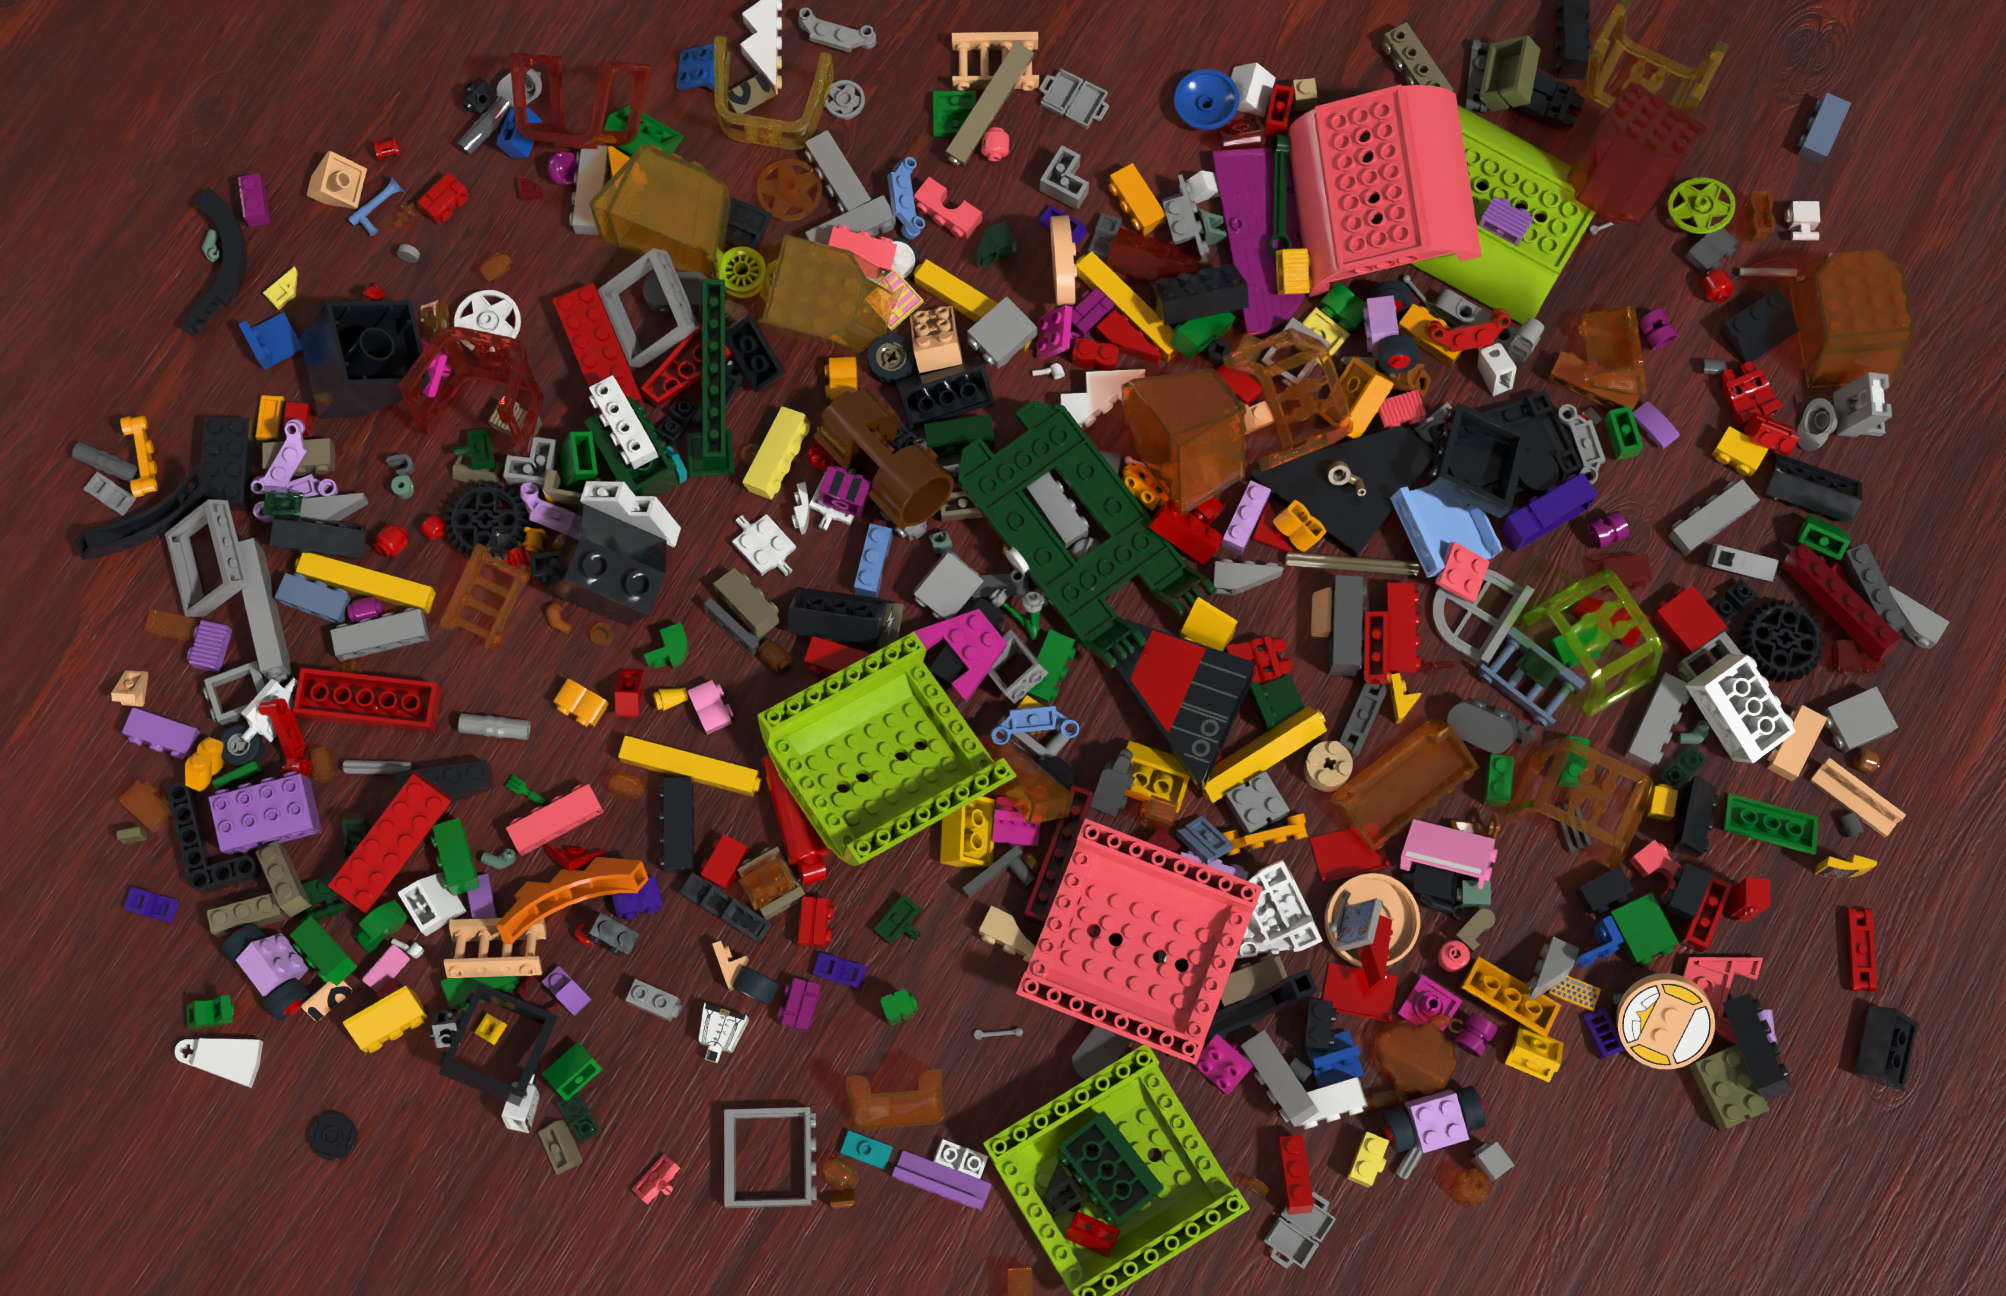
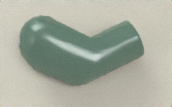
[202,230,221,261]
[1678,720,1710,744]
[481,849,516,870]

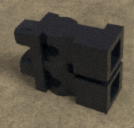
[1518,70,1586,130]

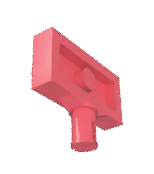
[632,1153,680,1205]

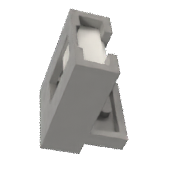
[1833,372,1892,437]

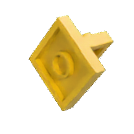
[1505,1025,1564,1082]

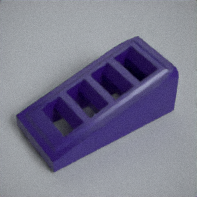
[1037,205,1087,246]
[1582,1007,1626,1060]

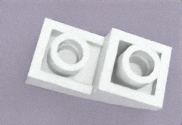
[791,482,810,535]
[933,1139,988,1179]

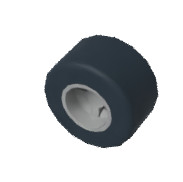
[220,725,264,768]
[732,966,779,1005]

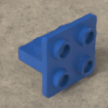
[1306,1031,1364,1089]

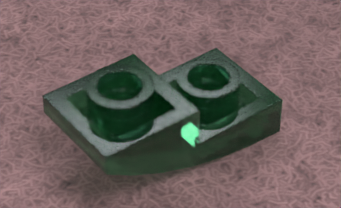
[1659,744,1708,790]
[556,1092,602,1145]

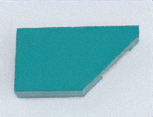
[665,445,687,484]

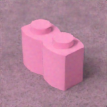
[687,680,734,735]

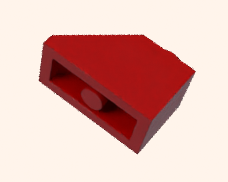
[615,669,644,718]

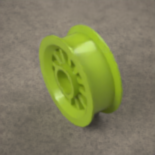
[717,247,767,298]

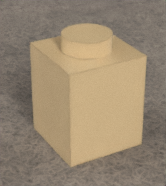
[1292,78,1318,111]

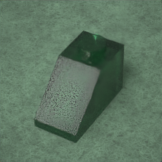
[263,487,303,515]

